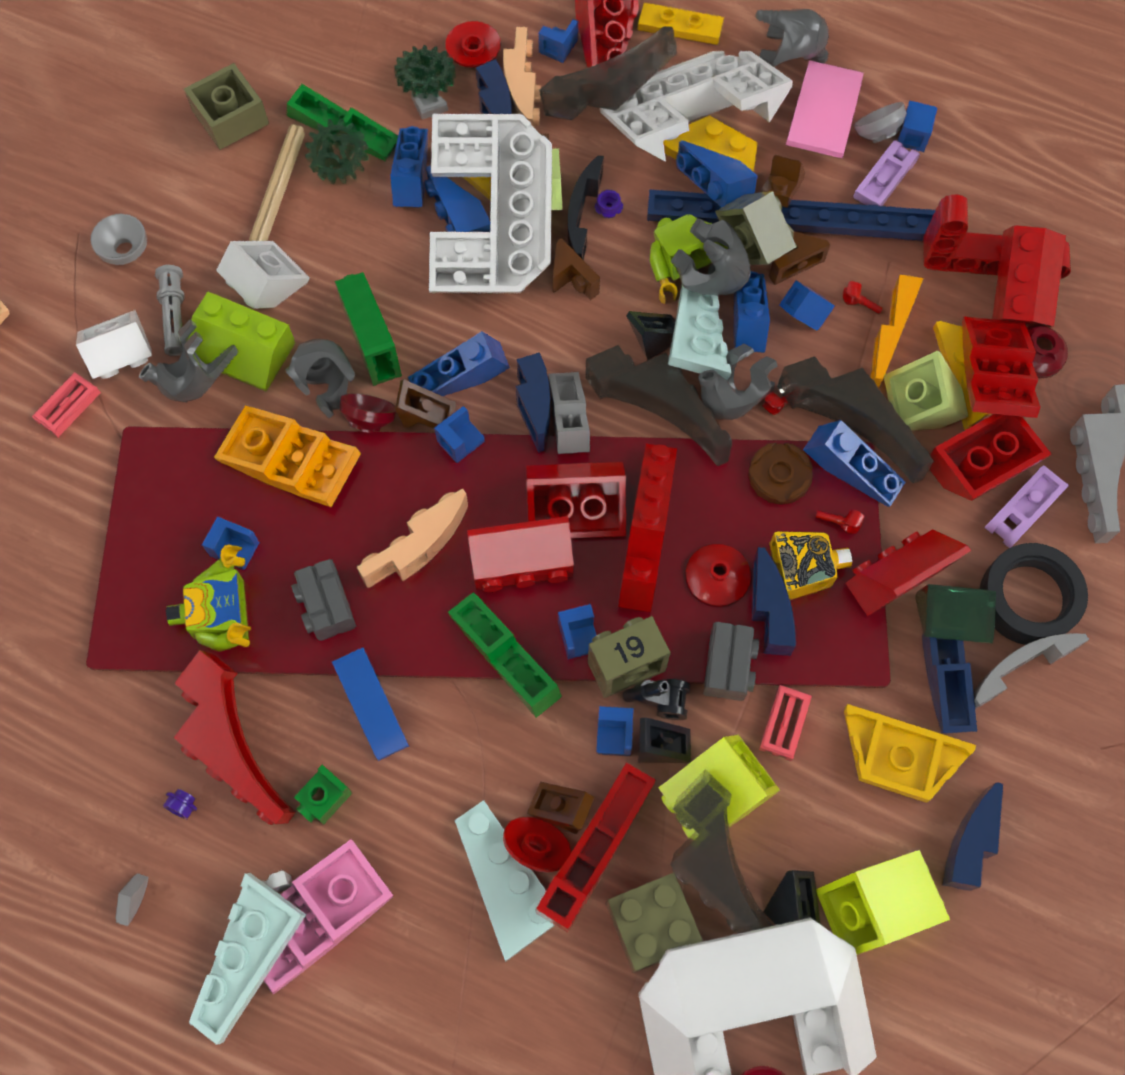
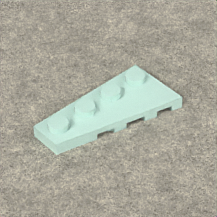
[668,285,731,381]
[455,800,555,962]
[189,873,306,1045]

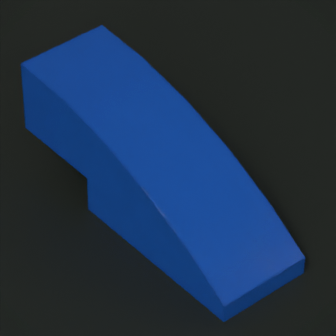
[332,647,409,761]

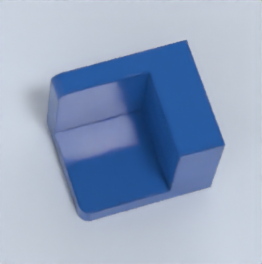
[538,19,579,63]
[897,100,937,152]
[779,280,835,330]
[434,406,485,463]
[202,516,260,570]
[558,604,596,659]
[596,706,634,756]

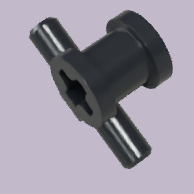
[623,679,691,720]

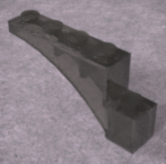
[539,26,677,121]
[585,345,732,466]
[777,356,934,484]
[670,769,773,934]

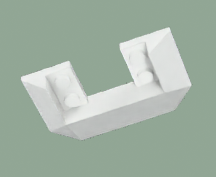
[600,51,793,162]
[429,114,552,293]
[638,918,877,1075]

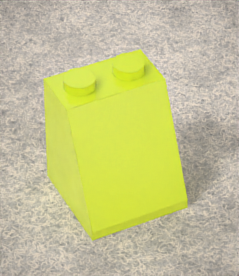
[659,735,780,846]
[816,850,950,955]

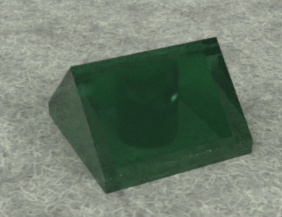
[915,584,996,644]

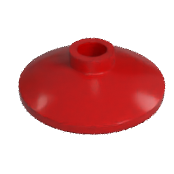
[445,21,501,68]
[685,544,751,607]
[503,817,571,872]

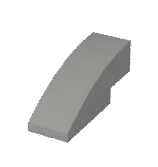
[548,372,590,454]

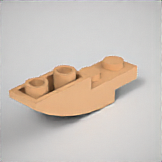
[503,27,541,127]
[357,488,468,588]

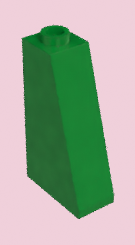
[335,272,402,386]

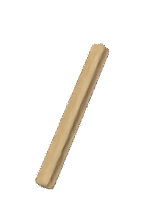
[249,124,305,241]

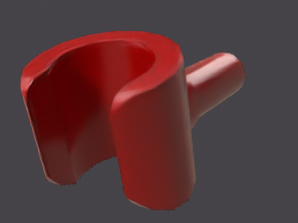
[843,281,883,314]
[762,388,805,415]
[816,509,864,534]

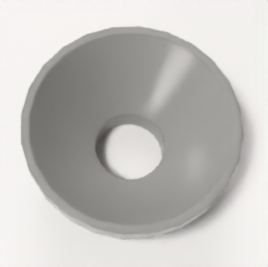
[854,102,906,143]
[90,214,147,265]

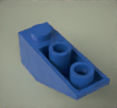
[390,126,428,207]
[676,140,757,208]
[424,166,491,232]
[733,271,770,353]
[408,331,510,396]
[803,420,906,507]

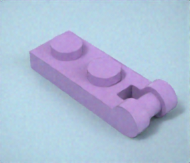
[853,140,920,206]
[985,465,1069,548]

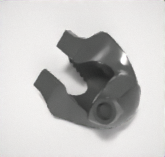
[755,9,829,67]
[671,218,751,296]
[139,319,238,403]
[285,339,355,418]
[698,344,777,420]

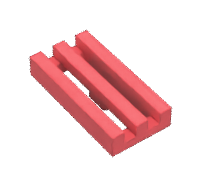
[32,372,101,438]
[759,685,812,761]

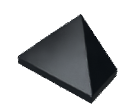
[626,311,675,361]
[638,717,691,763]
[763,870,821,925]

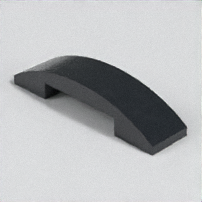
[568,155,604,260]

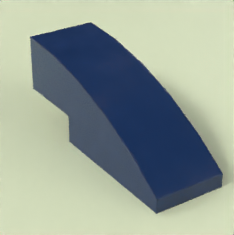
[476,59,512,114]
[516,352,550,453]
[751,547,796,656]
[922,630,978,734]
[942,782,1003,891]

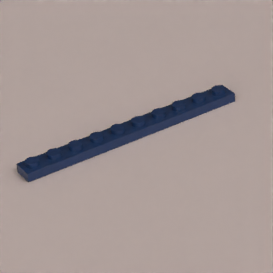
[647,189,935,241]

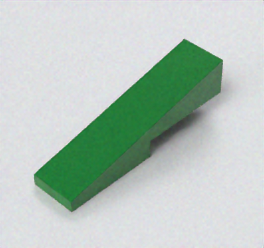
[286,84,398,161]
[448,592,562,718]

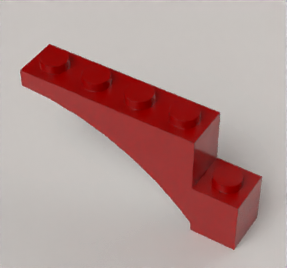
[618,443,677,612]
[173,650,296,825]
[535,762,656,933]

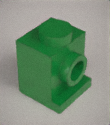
[294,764,352,825]

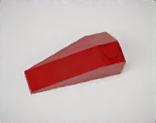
[575,0,639,88]

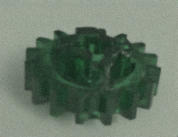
[394,45,456,99]
[305,119,369,184]

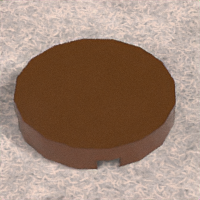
[748,443,813,505]

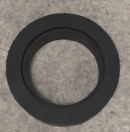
[979,543,1088,645]

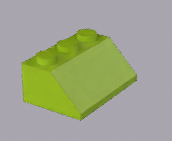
[188,292,295,392]

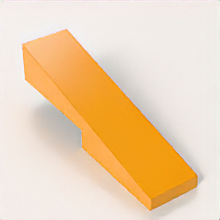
[868,274,924,394]

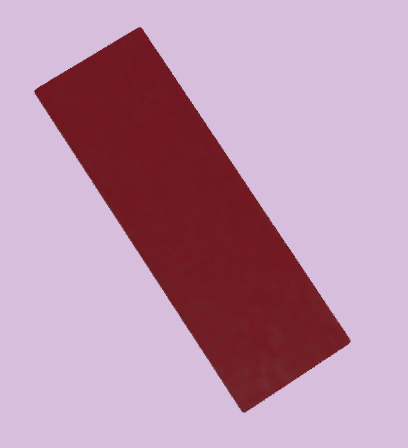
[86,426,891,688]

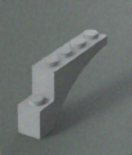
[1070,384,1125,543]

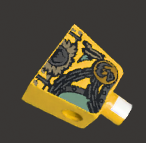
[770,532,852,600]

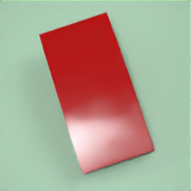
[962,316,1041,418]

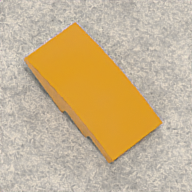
[214,405,361,507]

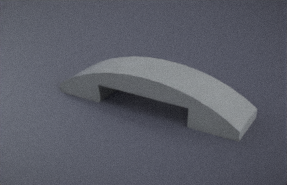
[973,633,1089,709]

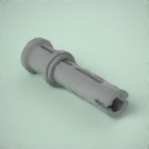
[155,265,185,356]

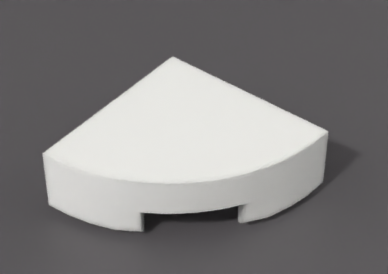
[262,870,293,893]

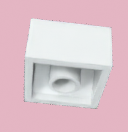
[216,241,310,309]
[76,310,152,379]

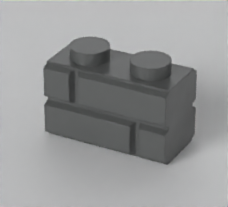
[291,559,357,641]
[703,622,759,701]

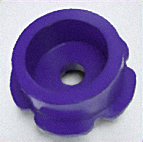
[594,190,623,218]
[163,789,197,820]

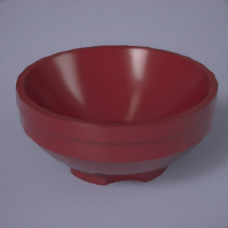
[1027,325,1068,378]
[339,393,397,433]

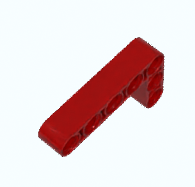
[923,194,1071,279]

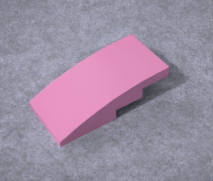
[786,60,864,158]
[264,839,393,995]

